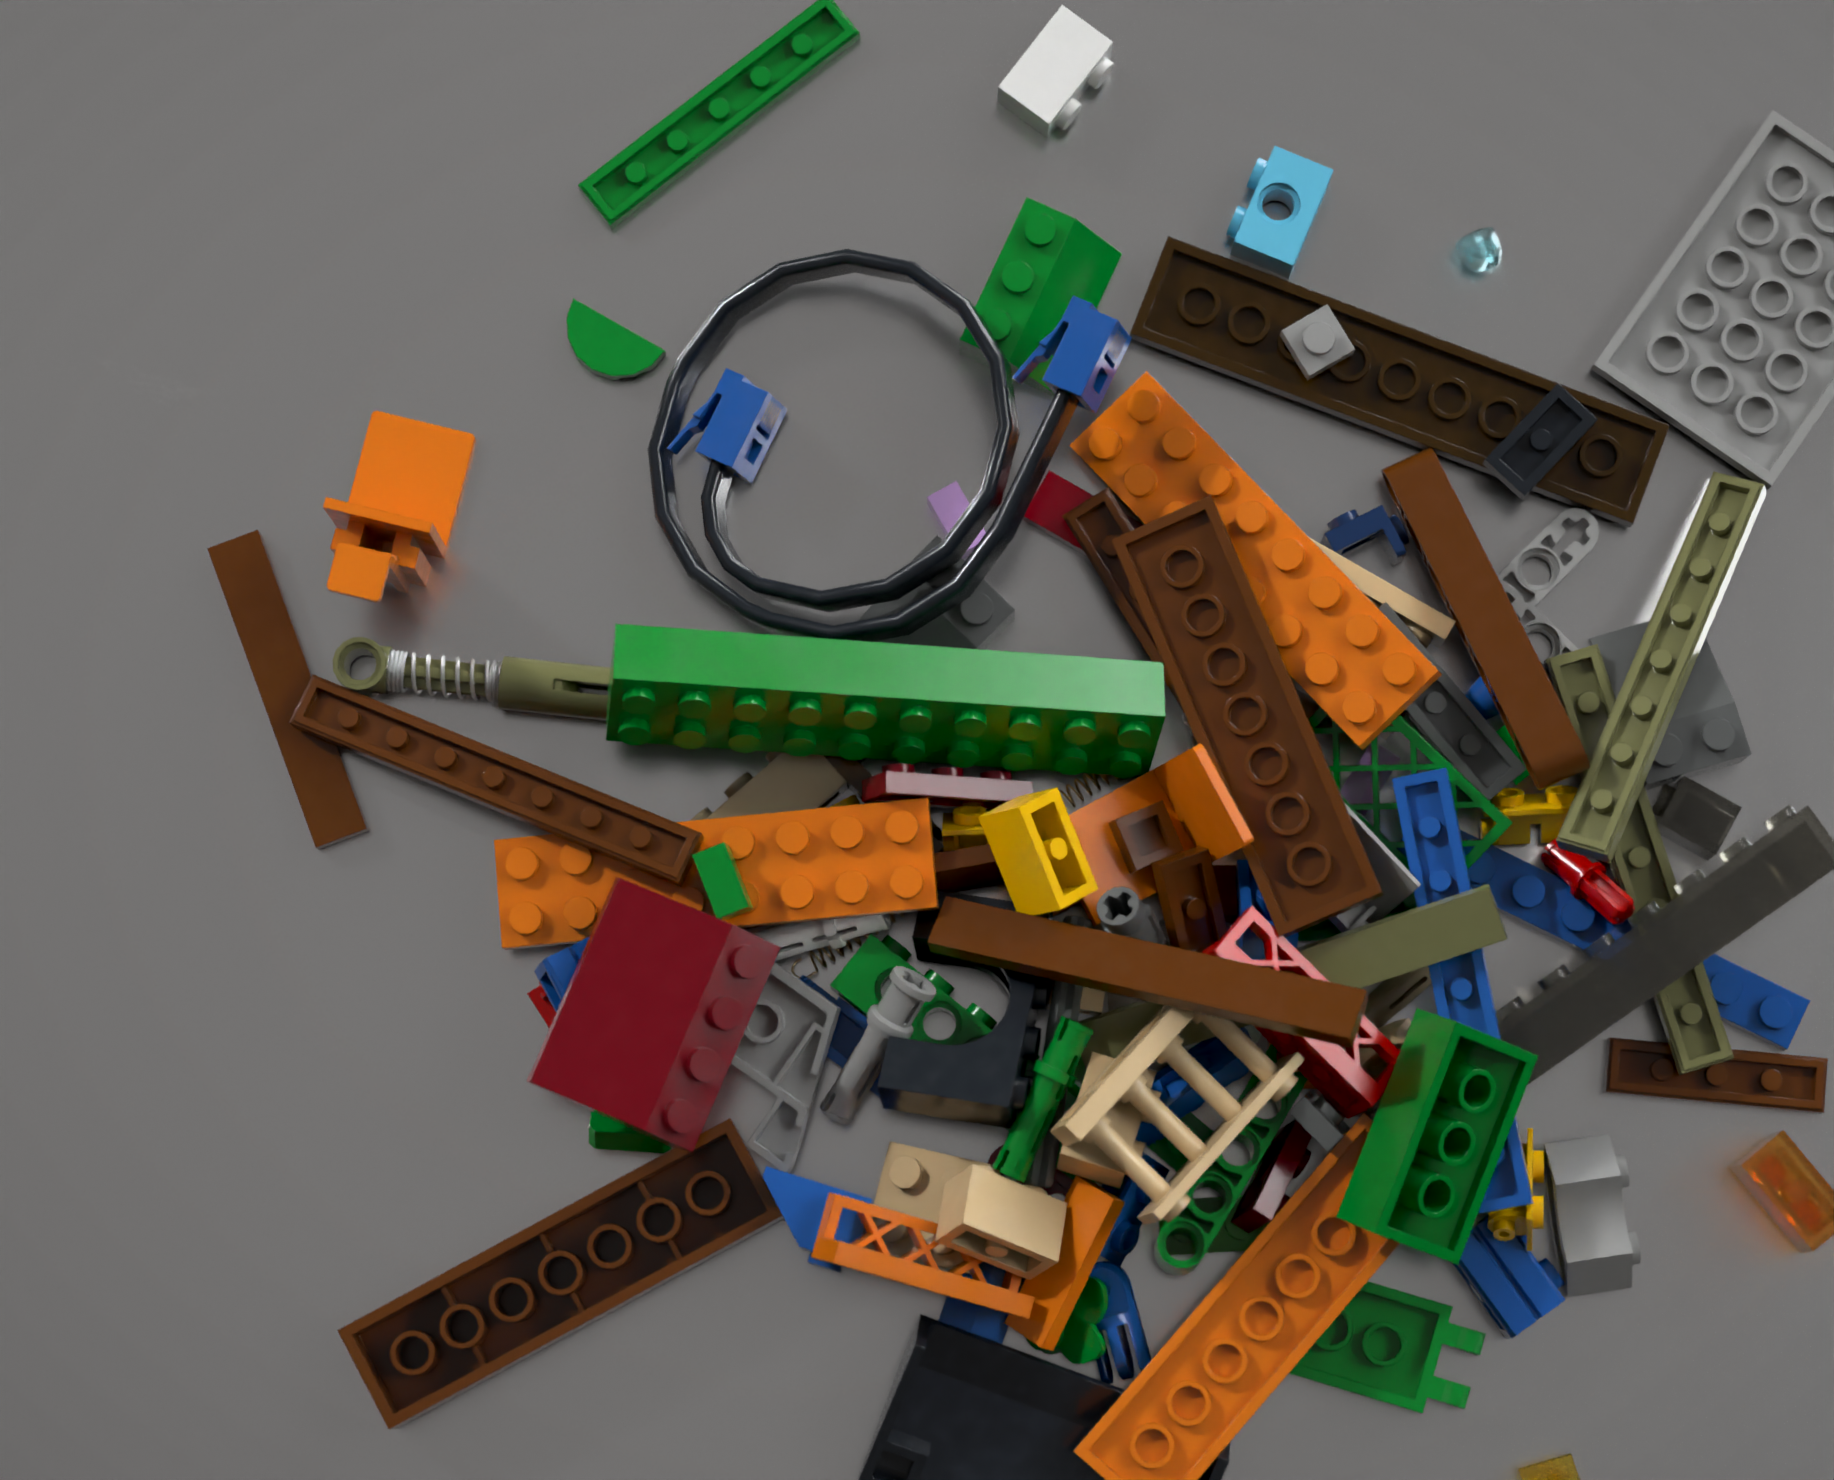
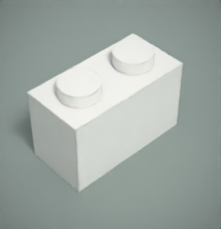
[997,5,1114,139]

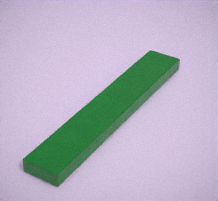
[578,0,860,230]

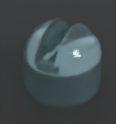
[1455,227,1503,273]

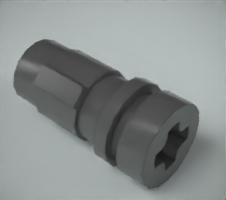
[1097,887,1170,946]

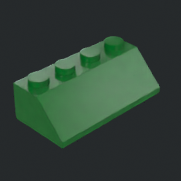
[1336,1008,1538,1265]

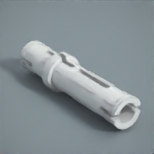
[753,914,891,961]

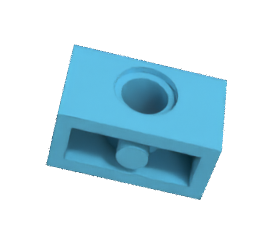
[1226,145,1334,279]

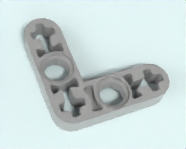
[1497,508,1600,678]

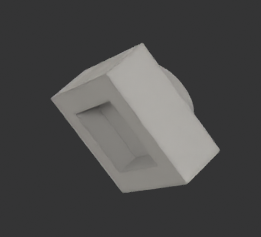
[1280,304,1355,381]

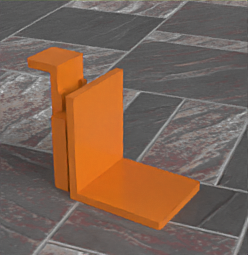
[323,411,476,603]
[1053,743,1254,926]

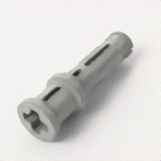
[820,966,937,1125]

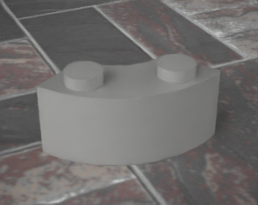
[1544,1134,1641,1297]

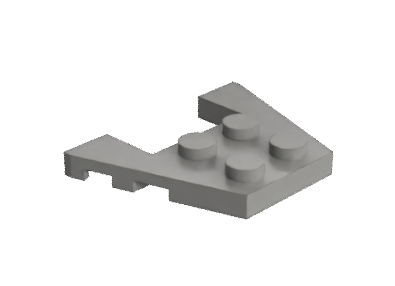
[731,962,841,1173]

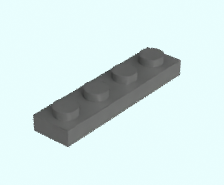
[1378,602,1526,800]

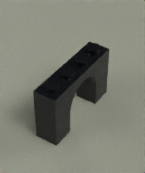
[877,890,1054,1129]

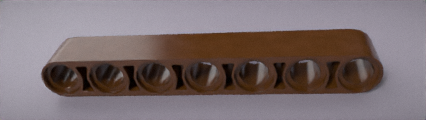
[1381,447,1590,791]

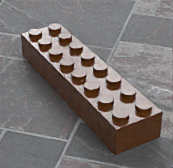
[337,1118,784,1429]

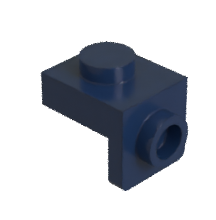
[1320,505,1409,566]

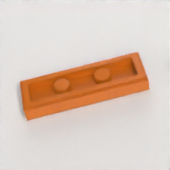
[1004,1175,1125,1351]

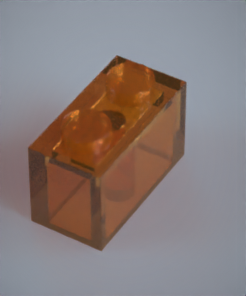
[1730,1130,1834,1253]

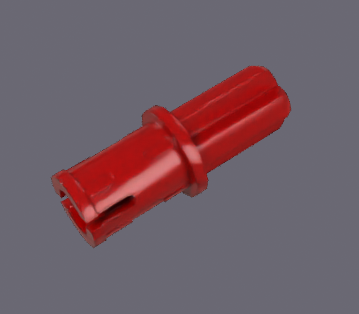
[1541,838,1635,925]

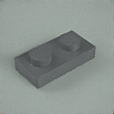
[1289,1089,1350,1152]

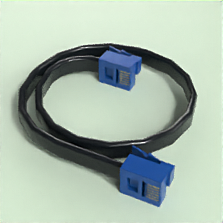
[647,249,1132,642]

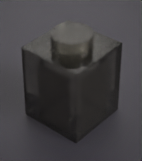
[1651,776,1742,861]

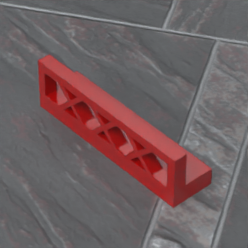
[1202,906,1400,1119]

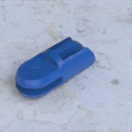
[1090,1261,1152,1384]

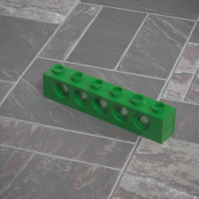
[830,934,1096,1183]

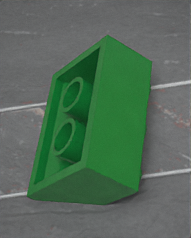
[959,197,1122,396]

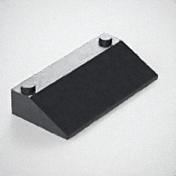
[858,1314,1230,1480]

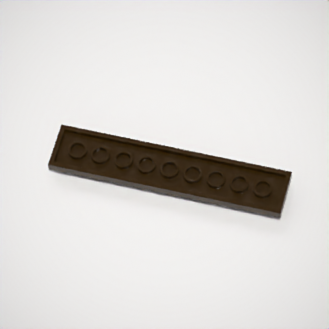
[1130,236,1670,527]

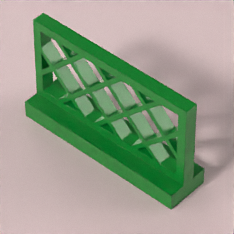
[1309,707,1513,910]

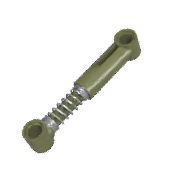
[332,637,610,721]

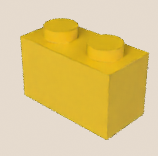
[978,787,1098,916]

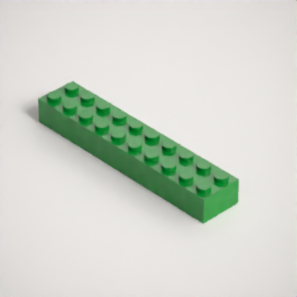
[606,624,1166,779]

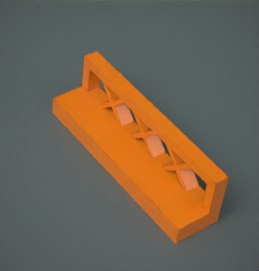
[811,1192,1035,1319]

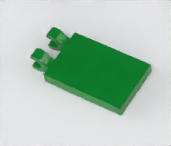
[1289,1281,1486,1414]

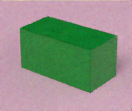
[692,842,753,921]

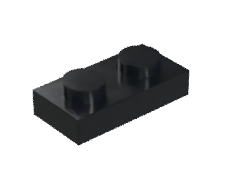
[1482,383,1598,500]

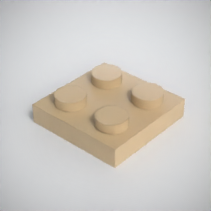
[863,1141,993,1274]

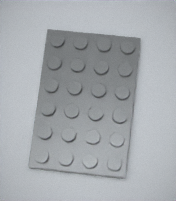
[1591,110,1834,490]

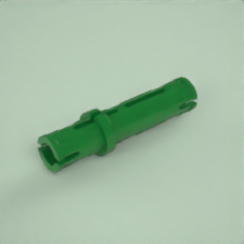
[992,1016,1094,1182]

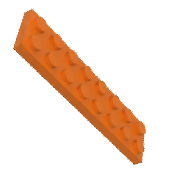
[1069,371,1442,750]
[494,798,939,950]
[1074,1113,1400,1480]

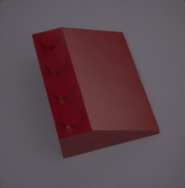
[526,877,781,1152]

